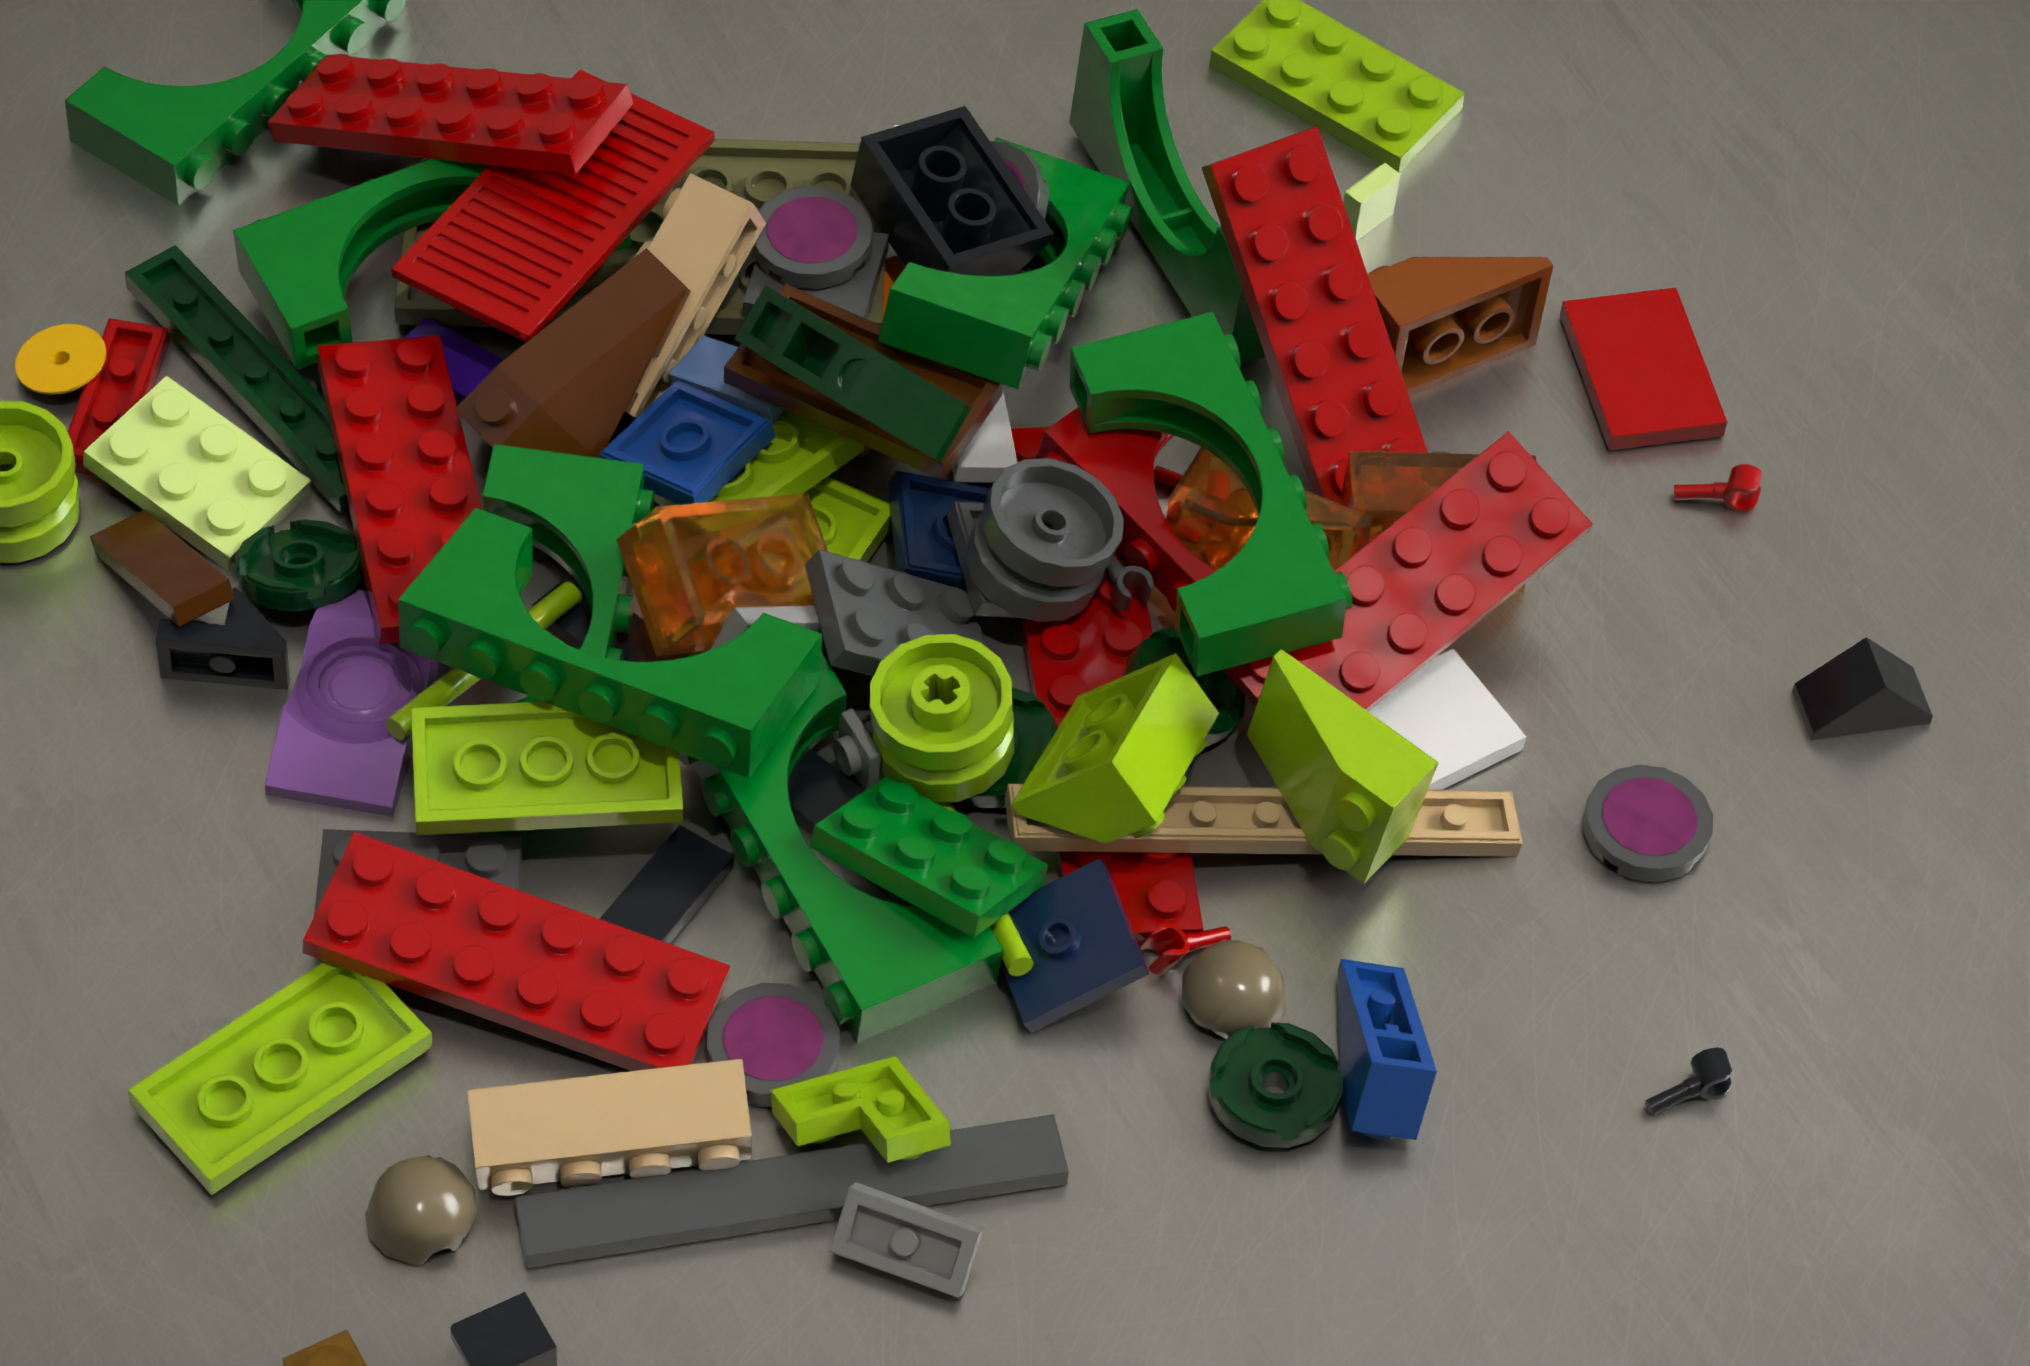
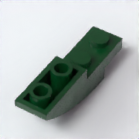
[734,285,972,462]

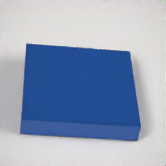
[598,380,776,512]

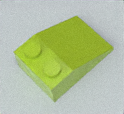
[1247,649,1439,884]

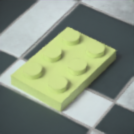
[83,376,311,571]

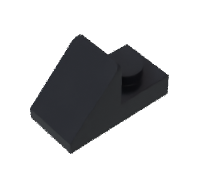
[156,587,290,690]

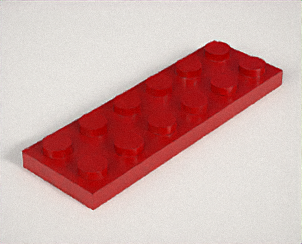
[267,54,633,174]
[1201,126,1436,518]
[316,335,482,644]
[1223,431,1593,712]
[302,832,730,1071]

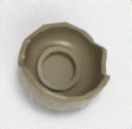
[1182,940,1286,1039]
[365,1155,478,1265]

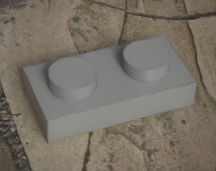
[829,1182,984,1298]

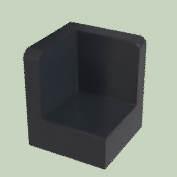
[450,1292,557,1366]

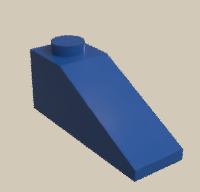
[1338,959,1437,1140]

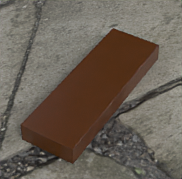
[90,510,235,626]

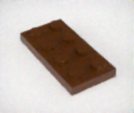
[724,283,1003,480]

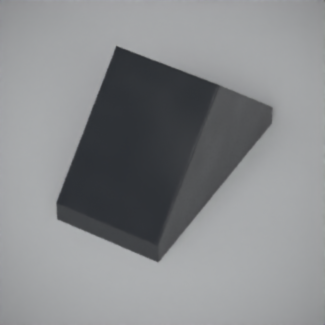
[1792,637,1933,741]

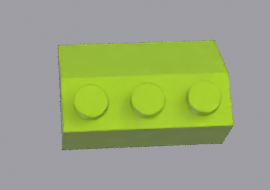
[1011,653,1219,844]

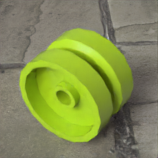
[0,401,81,563]
[870,634,1014,802]

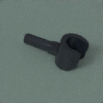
[1645,1047,1732,1115]

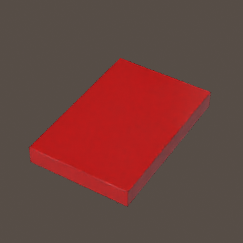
[1560,288,1728,450]

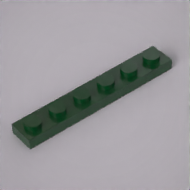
[125,245,349,513]

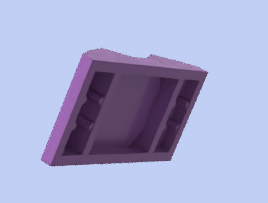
[265,589,440,817]

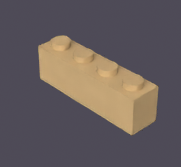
[621,173,766,424]
[467,1059,752,1196]

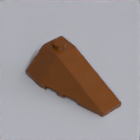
[454,248,691,458]

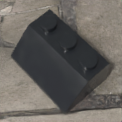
[850,106,1054,276]

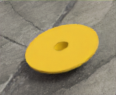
[15,324,106,395]

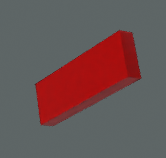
[68,318,170,477]

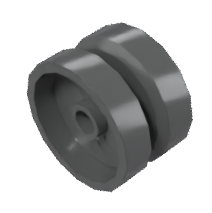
[965,458,1124,622]

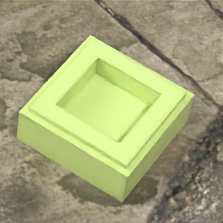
[1343,163,1400,241]

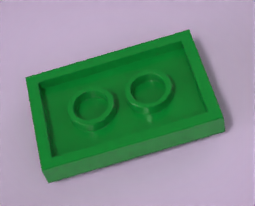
[809,776,1049,938]

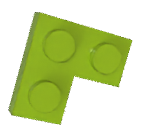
[770,1056,951,1163]

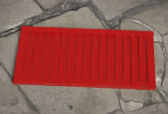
[391,70,715,342]

